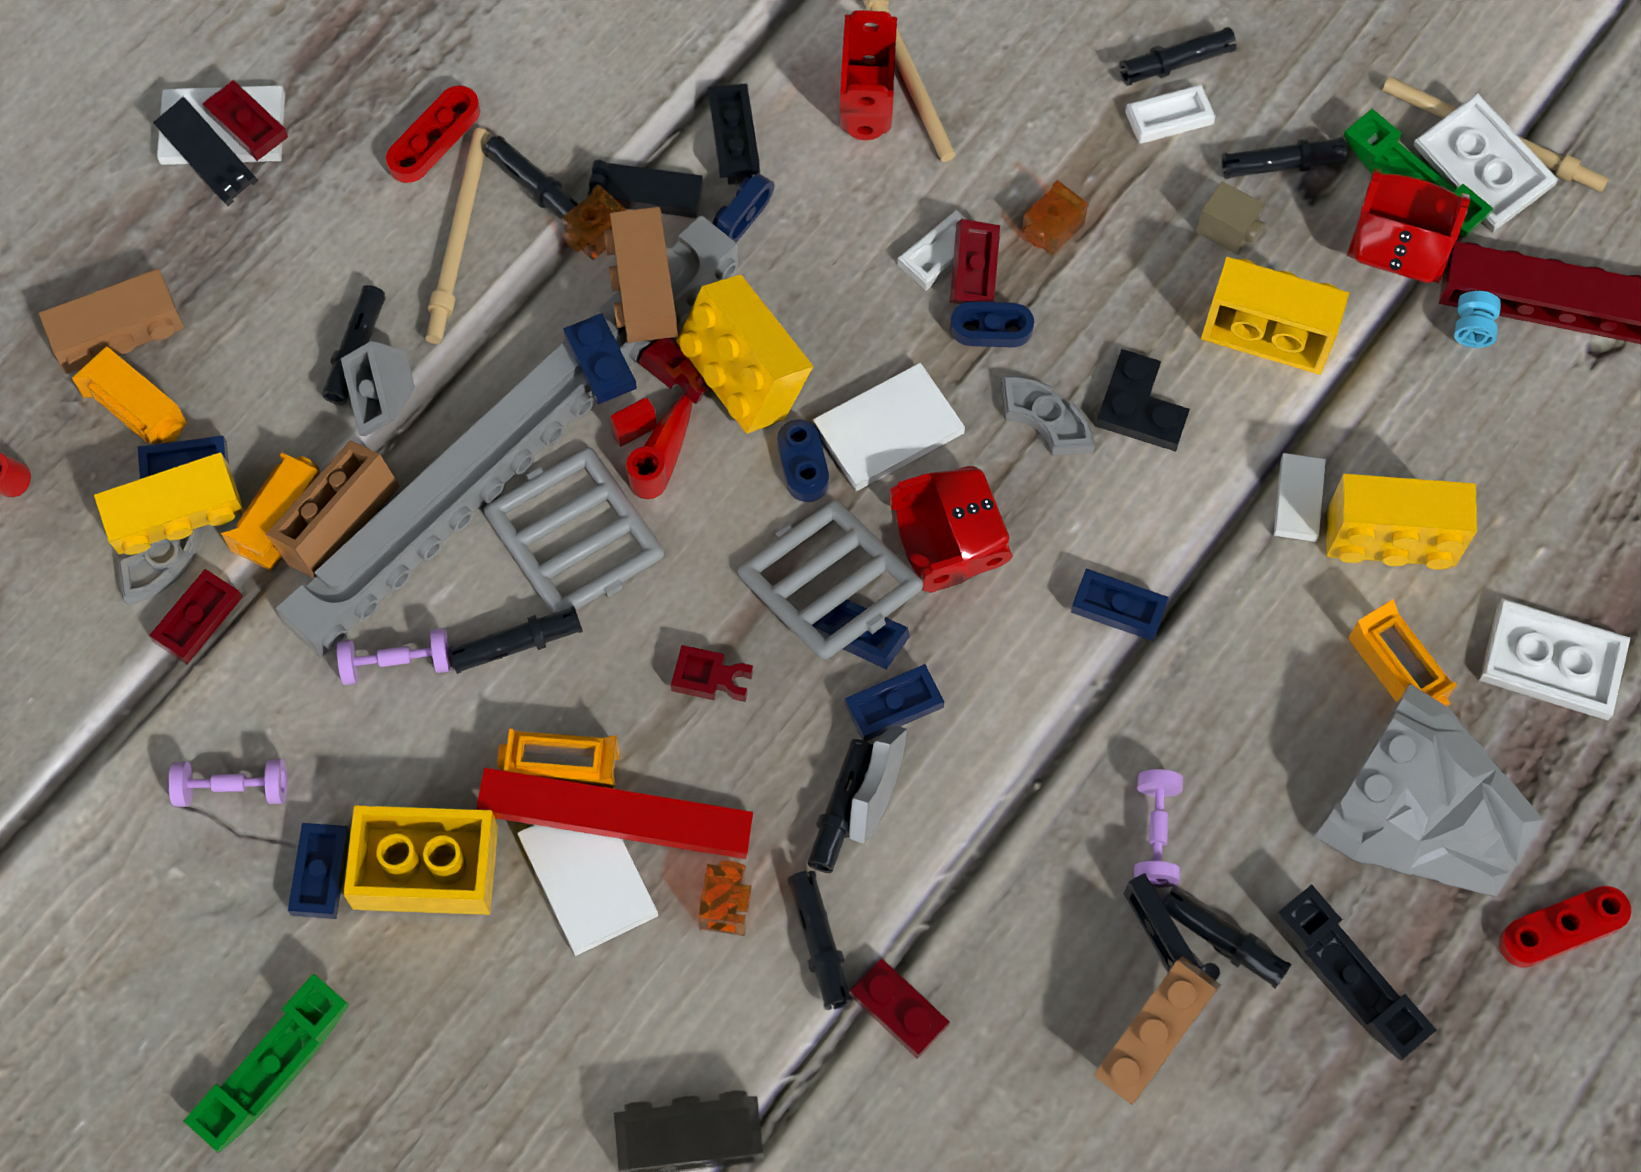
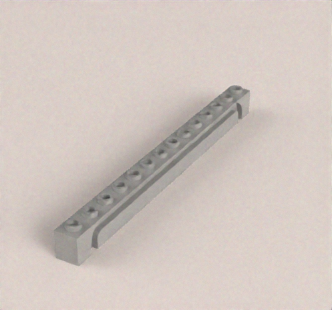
[275,215,738,657]

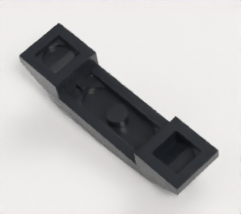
[1276,884,1437,1061]

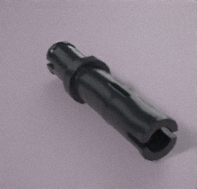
[1119,27,1236,86]
[483,135,580,221]
[1221,137,1347,179]
[322,285,386,405]
[448,605,583,674]
[807,739,873,873]
[787,871,853,1010]
[1162,885,1292,989]

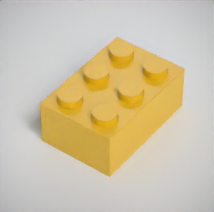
[1201,256,1350,375]
[676,274,814,434]
[1326,474,1477,570]
[344,805,498,915]

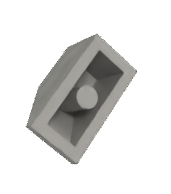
[341,341,415,436]

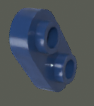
[712,173,775,243]
[950,302,1034,347]
[777,419,829,502]

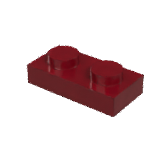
[202,80,288,161]
[949,219,1001,304]
[149,569,243,665]
[850,958,950,1059]

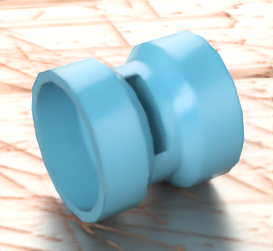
[1454,291,1501,348]

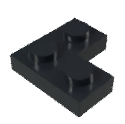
[1096,349,1190,452]

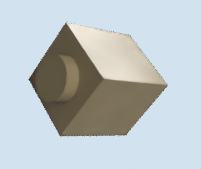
[1196,181,1265,255]

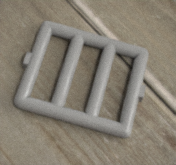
[484,447,664,614]
[738,500,923,660]

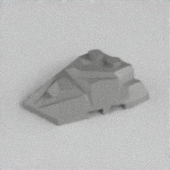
[1314,684,1544,897]

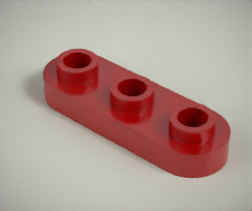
[386,86,480,183]
[1499,886,1631,968]

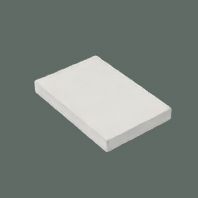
[157,86,285,165]
[1413,93,1558,232]
[813,363,965,492]
[1479,598,1630,721]
[517,825,658,956]

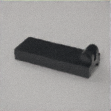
[708,83,760,185]
[153,96,259,207]
[588,160,703,218]
[1124,873,1220,981]

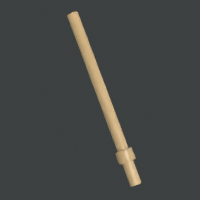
[863,0,956,162]
[1382,76,1609,193]
[425,128,489,344]

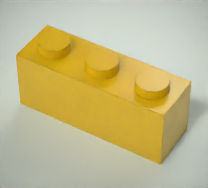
[94,452,245,555]

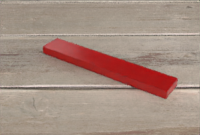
[476,767,753,859]

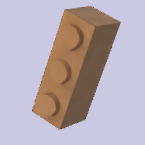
[604,207,678,343]
[39,268,185,374]
[266,440,400,578]
[1094,956,1221,1105]

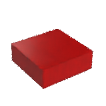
[610,398,657,447]

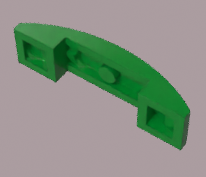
[1343,108,1494,237]
[183,973,349,1153]

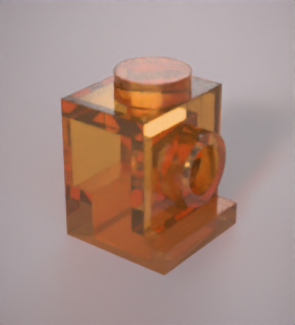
[1021,180,1088,256]
[562,184,626,260]
[698,861,752,936]

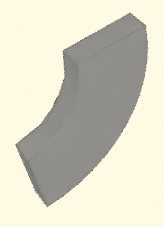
[1001,376,1095,455]
[118,526,203,605]
[849,725,907,843]

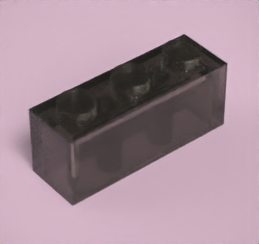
[614,1090,764,1172]

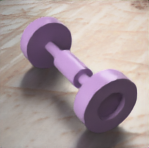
[337,628,451,685]
[169,759,288,807]
[1134,769,1183,888]

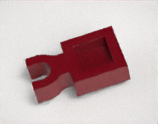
[638,337,712,404]
[671,645,754,702]

